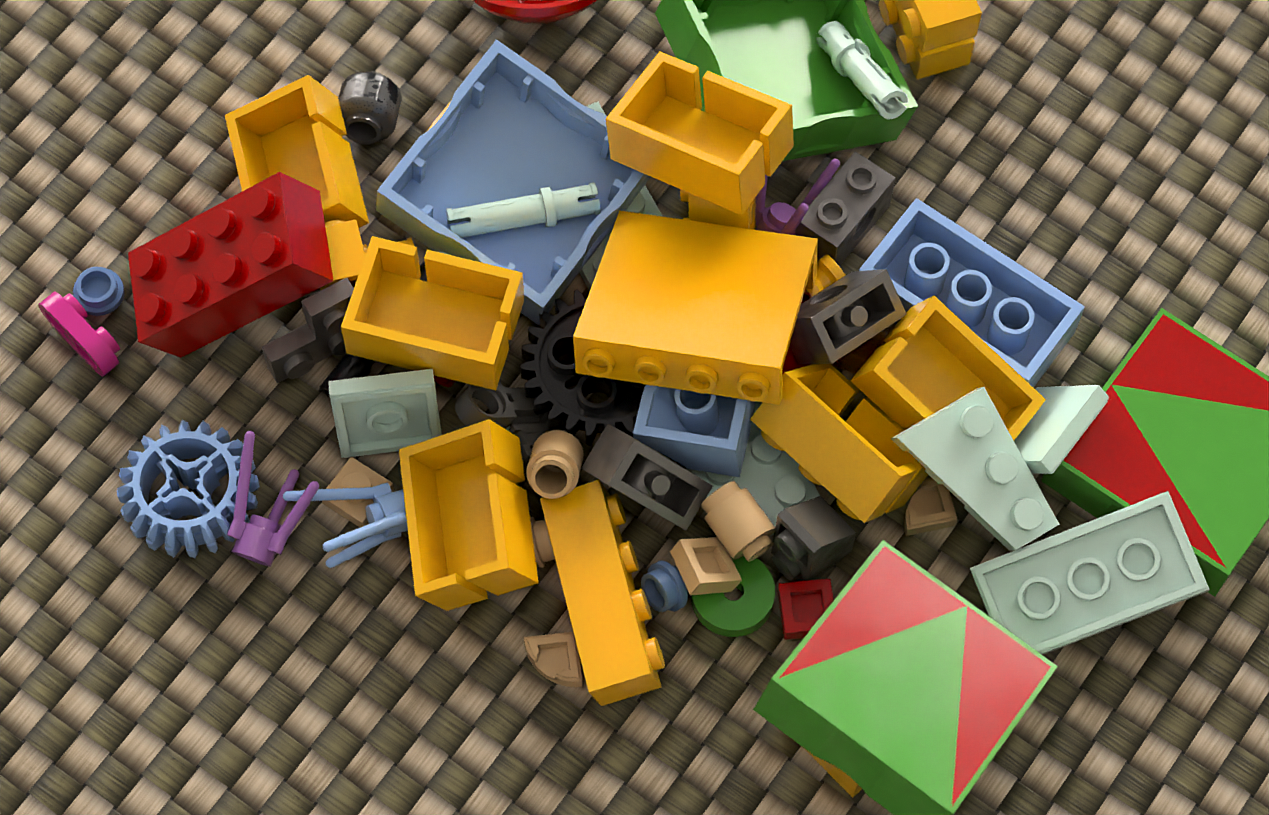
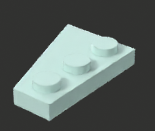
[891,387,1060,551]

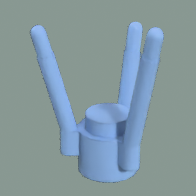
[283,482,408,568]

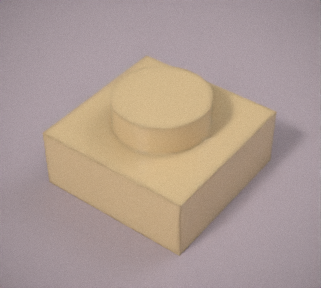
[322,457,394,527]
[670,537,742,595]

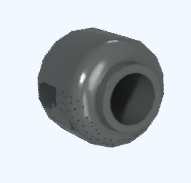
[338,71,402,144]

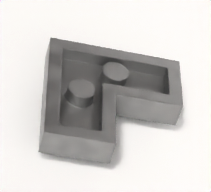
[262,278,354,383]

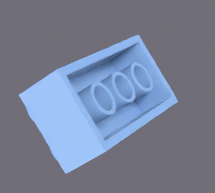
[859,198,1085,388]

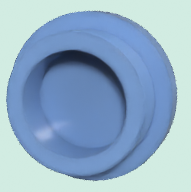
[73,267,124,316]
[641,560,688,612]

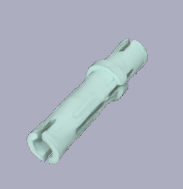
[817,21,908,119]
[446,182,601,238]

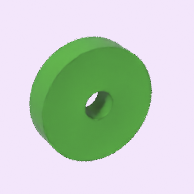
[691,556,775,637]

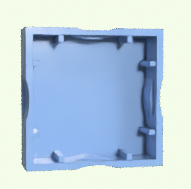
[376,39,651,325]

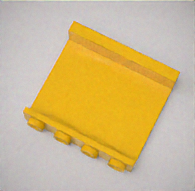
[573,210,818,405]

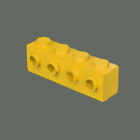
[540,480,665,706]

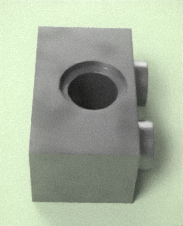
[795,151,896,266]
[789,269,907,364]
[582,424,713,530]

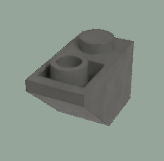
[771,496,856,581]

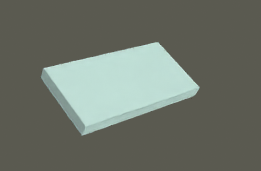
[970,491,1210,655]

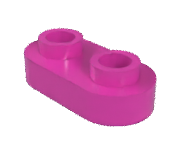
[38,291,120,377]

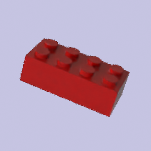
[128,172,334,358]

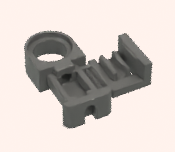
[455,380,552,471]

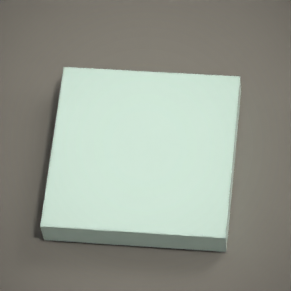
[328,369,442,458]
[1014,385,1110,474]

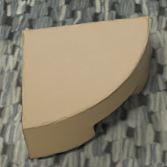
[904,477,958,536]
[524,632,582,687]

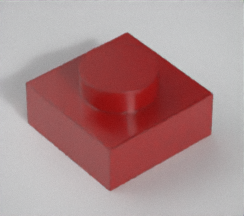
[777,578,834,640]

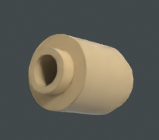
[526,430,584,499]
[701,481,775,562]

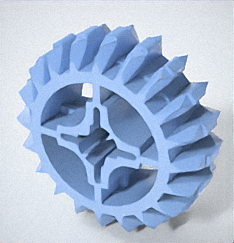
[117,419,259,559]

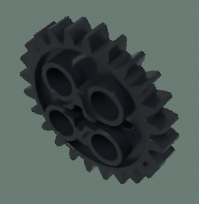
[520,289,645,445]

